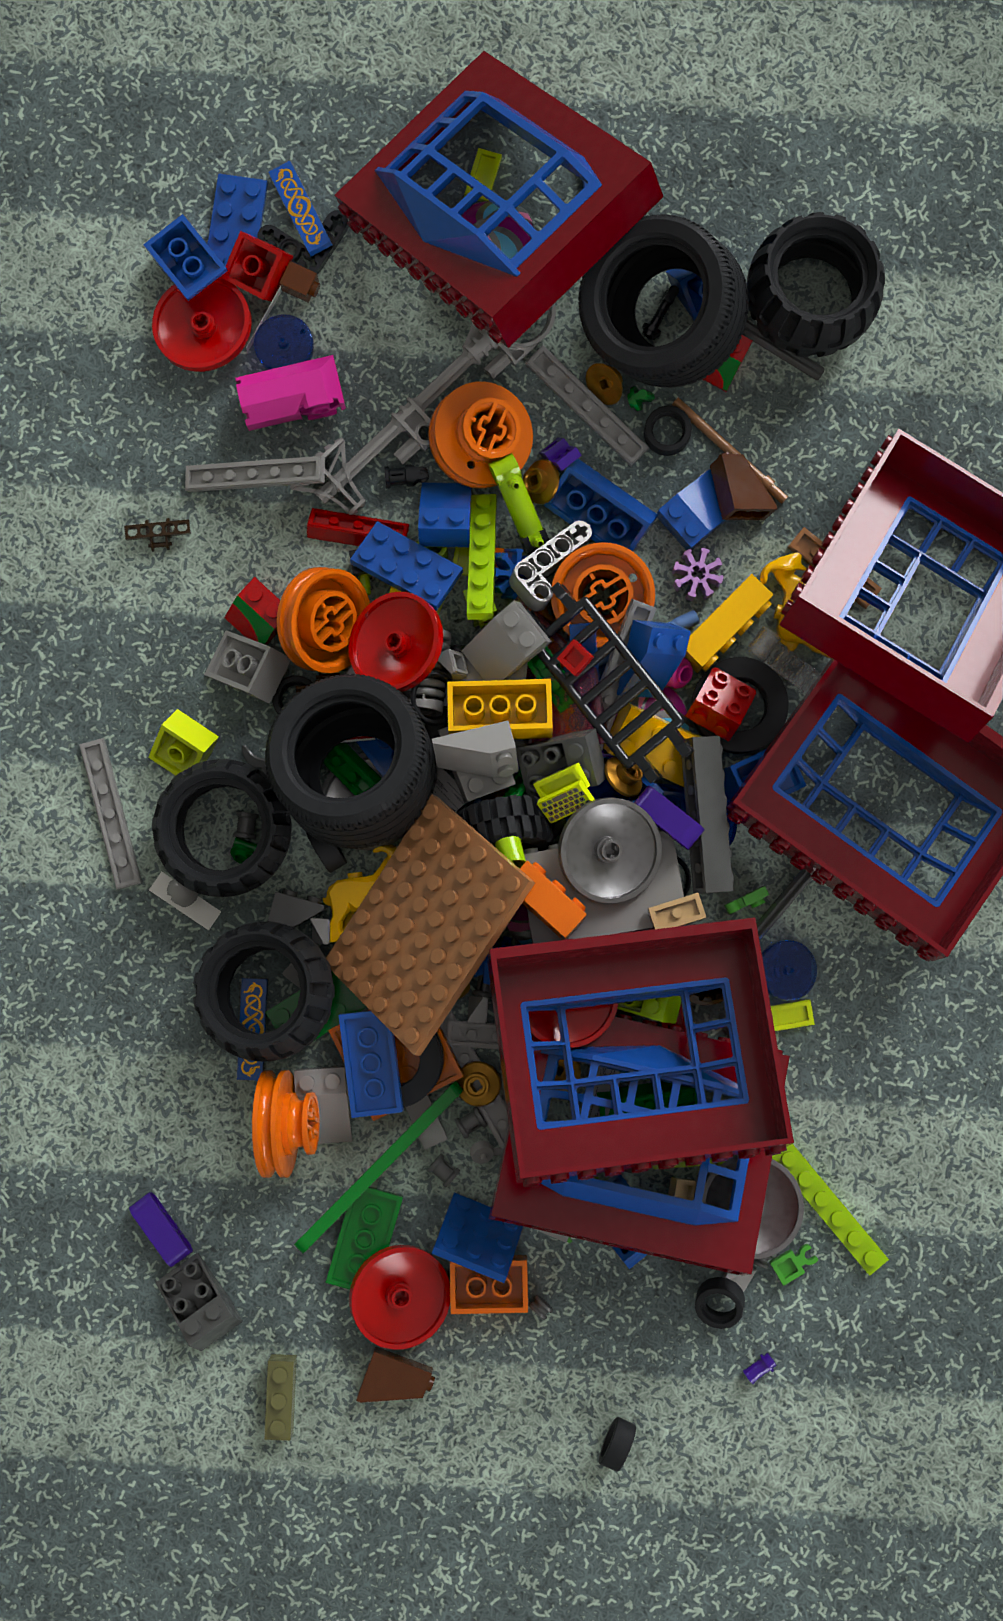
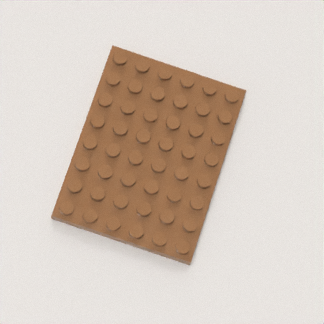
[326,795,535,1056]

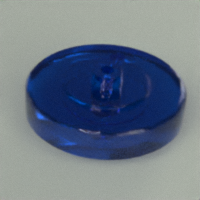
[254,314,314,370]
[762,940,817,1001]

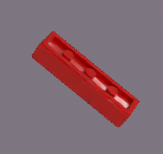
[307,508,409,546]

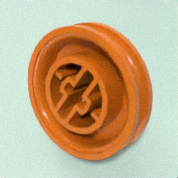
[428,381,533,488]
[551,542,655,648]
[277,567,370,673]
[252,1070,320,1178]

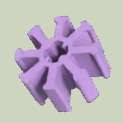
[672,548,724,601]

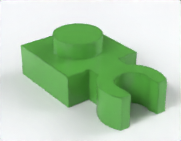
[724,886,769,914]
[769,1244,818,1286]

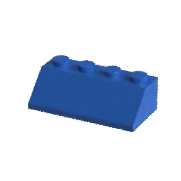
[544,459,658,551]

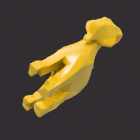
[760,553,831,658]
[323,845,397,942]

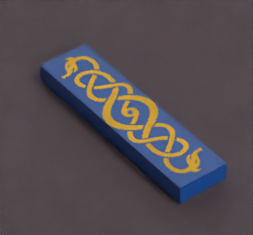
[268,161,332,256]
[237,978,268,1081]

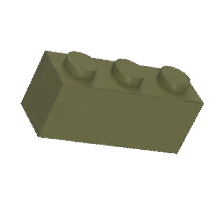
[264,1354,297,1441]

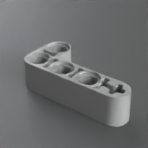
[509,521,592,612]

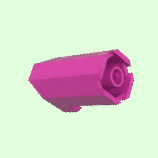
[235,355,346,431]

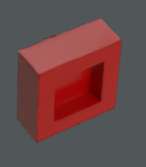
[557,639,594,676]

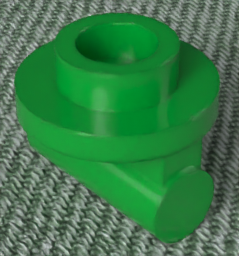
[627,386,655,411]
[230,837,258,864]

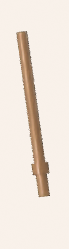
[672,397,788,504]

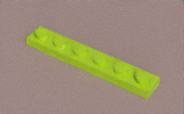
[467,494,497,620]
[772,1144,889,1276]

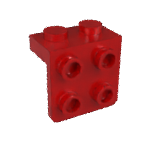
[685,667,756,741]

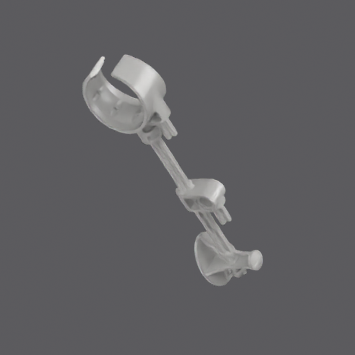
[290,303,556,515]

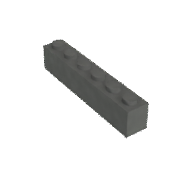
[681,736,734,894]

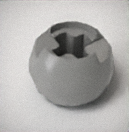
[167,879,199,907]

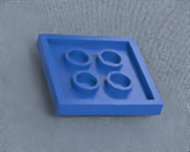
[431,1192,523,1283]

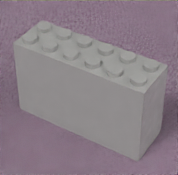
[523,827,685,944]

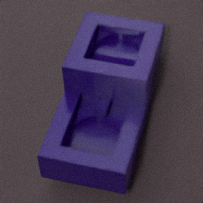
[539,437,582,471]

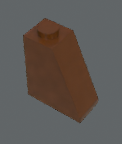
[710,452,777,520]
[356,1346,435,1403]

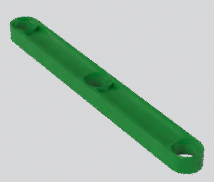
[294,1081,464,1254]

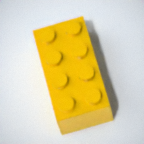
[685,574,774,673]
[447,679,553,739]
[603,704,701,787]

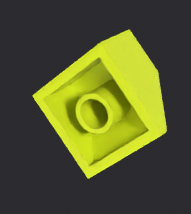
[148,709,219,776]

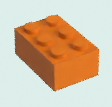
[520,860,587,940]
[450,1255,528,1314]

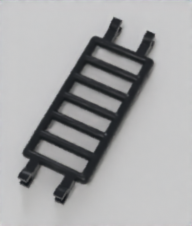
[526,582,695,783]

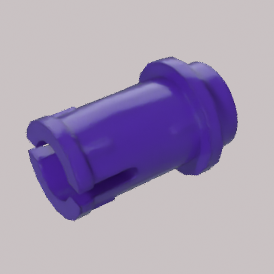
[743,1353,777,1384]

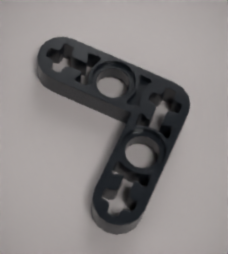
[258,210,349,274]

